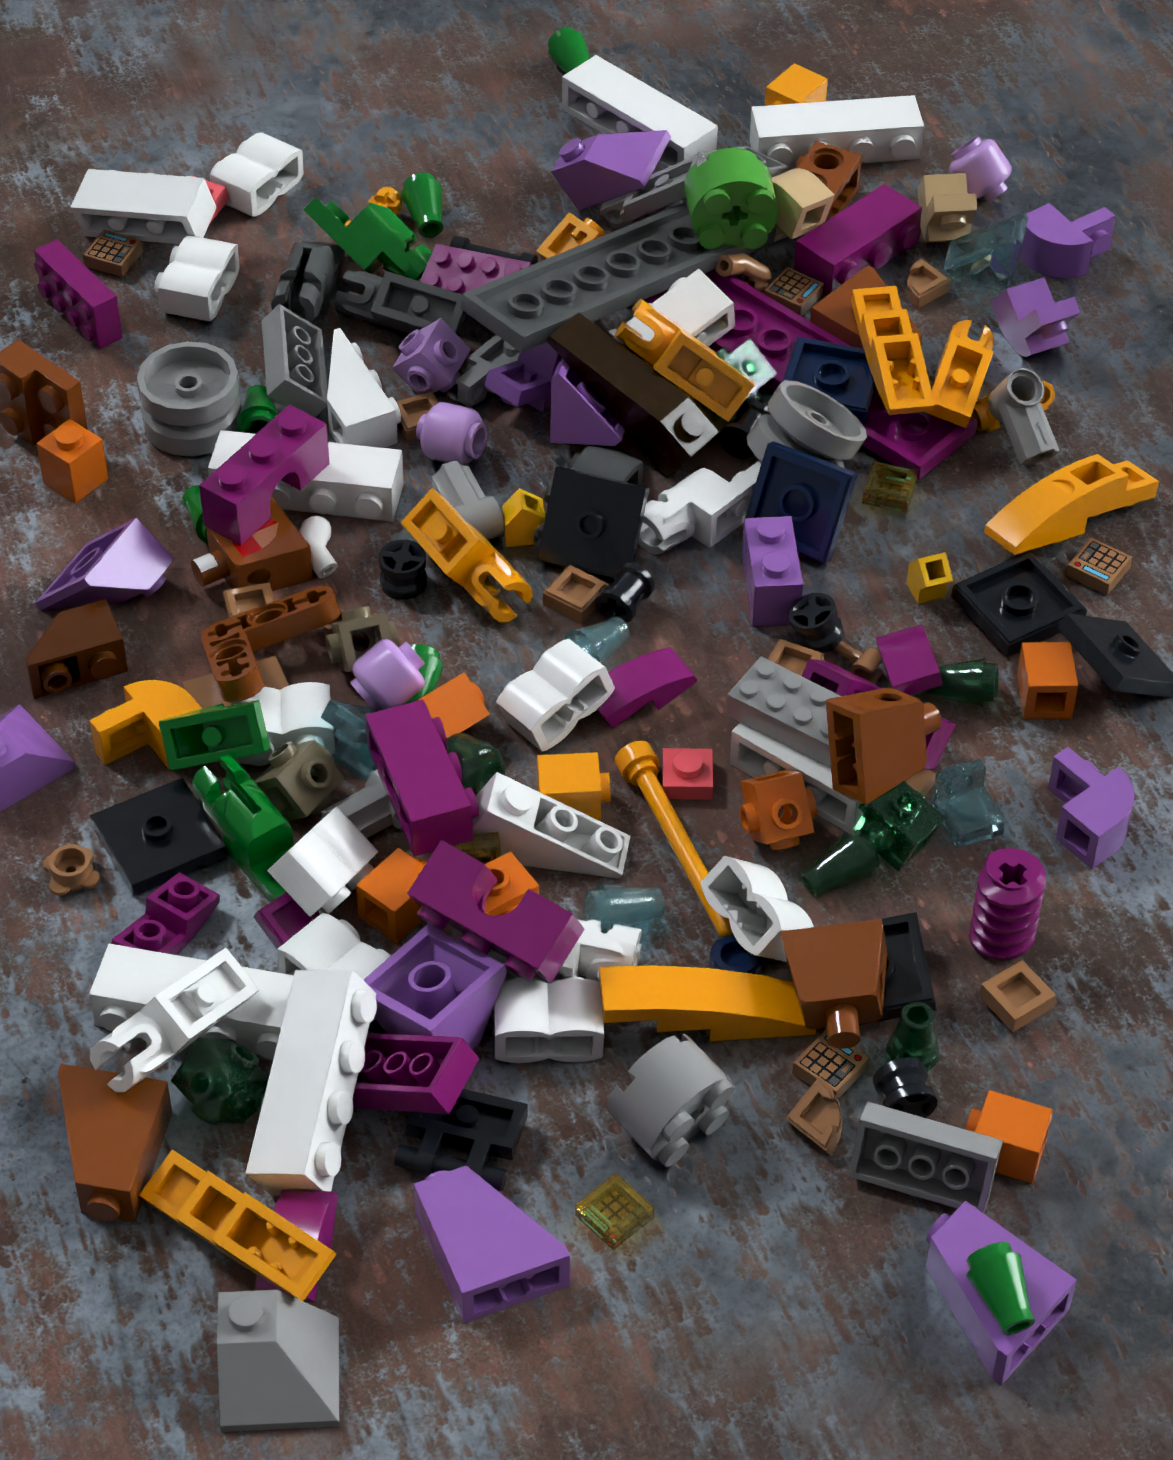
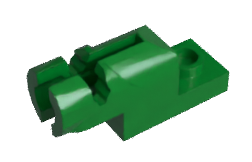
[304,197,432,281]
[192,755,294,902]

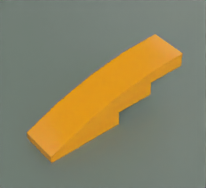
[851,286,935,415]
[599,965,816,1042]
[139,1149,337,1303]

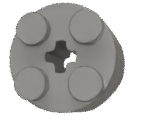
[606,1034,735,1167]

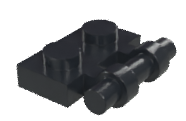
[394,1089,528,1191]

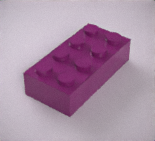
[34,239,123,349]
[420,244,532,294]
[352,1033,479,1114]

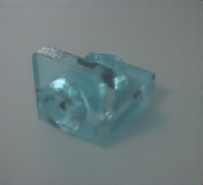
[932,759,1006,848]

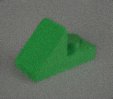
[158,700,271,771]

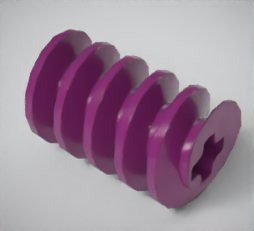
[968,848,1047,961]

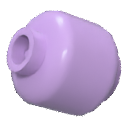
[949,136,1012,202]
[416,402,488,466]
[350,639,425,712]

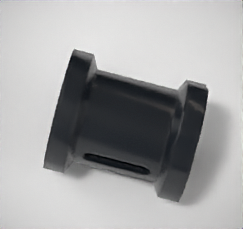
[719,399,770,459]
[595,562,655,626]

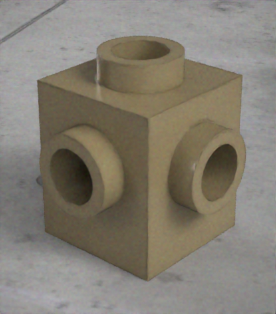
[326,606,399,672]
[255,739,345,821]

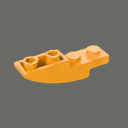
[984,454,1159,555]

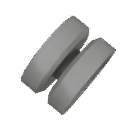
[137,341,242,457]
[747,380,867,468]

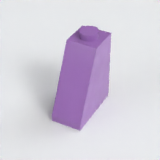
[413,1166,570,1323]
[926,1201,1077,1385]

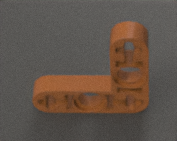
[201,586,341,703]

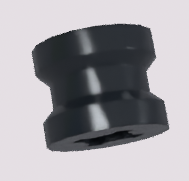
[379,540,427,600]
[788,593,844,653]
[873,1057,938,1118]

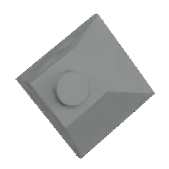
[217,1290,340,1432]

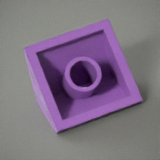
[550,357,625,446]

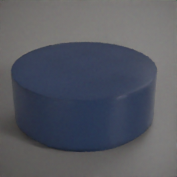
[709,935,762,975]

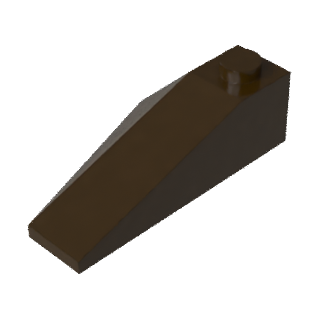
[546,312,725,478]

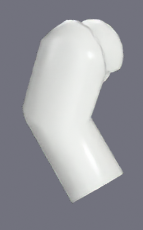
[299,516,338,579]

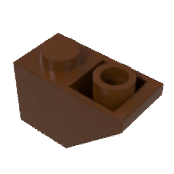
[25,599,128,699]

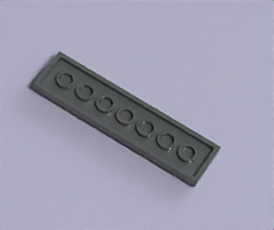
[461,202,776,353]

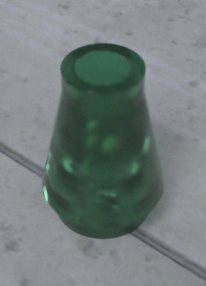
[926,658,999,707]
[800,831,880,898]
[886,1002,940,1072]

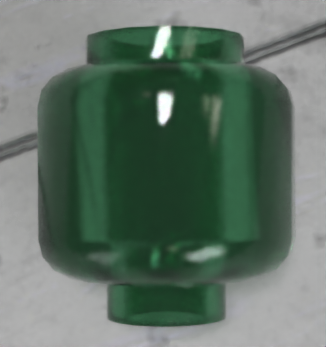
[445,733,505,796]

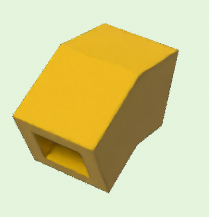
[502,488,546,547]
[906,552,953,604]

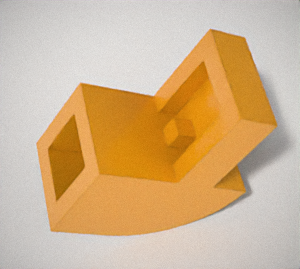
[89,680,202,769]

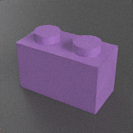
[742,516,803,627]

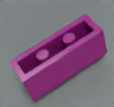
[794,184,922,296]
[365,699,479,857]

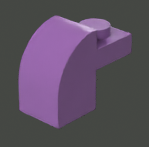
[1011,203,1116,278]
[990,277,1081,357]
[484,341,561,412]
[1048,747,1135,869]

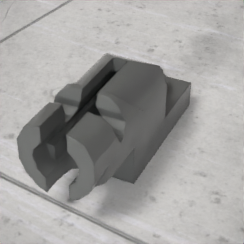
[271,241,345,323]
[335,270,466,335]

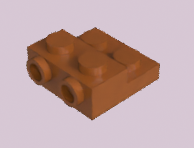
[0,339,88,446]

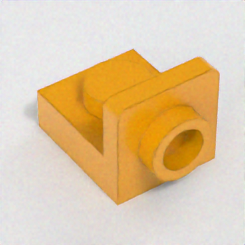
[536,212,606,260]

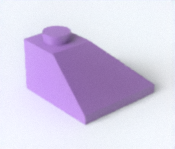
[551,130,671,211]
[34,518,174,610]
[0,704,76,812]
[364,924,507,1050]

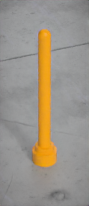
[614,741,734,938]

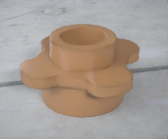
[43,844,100,896]

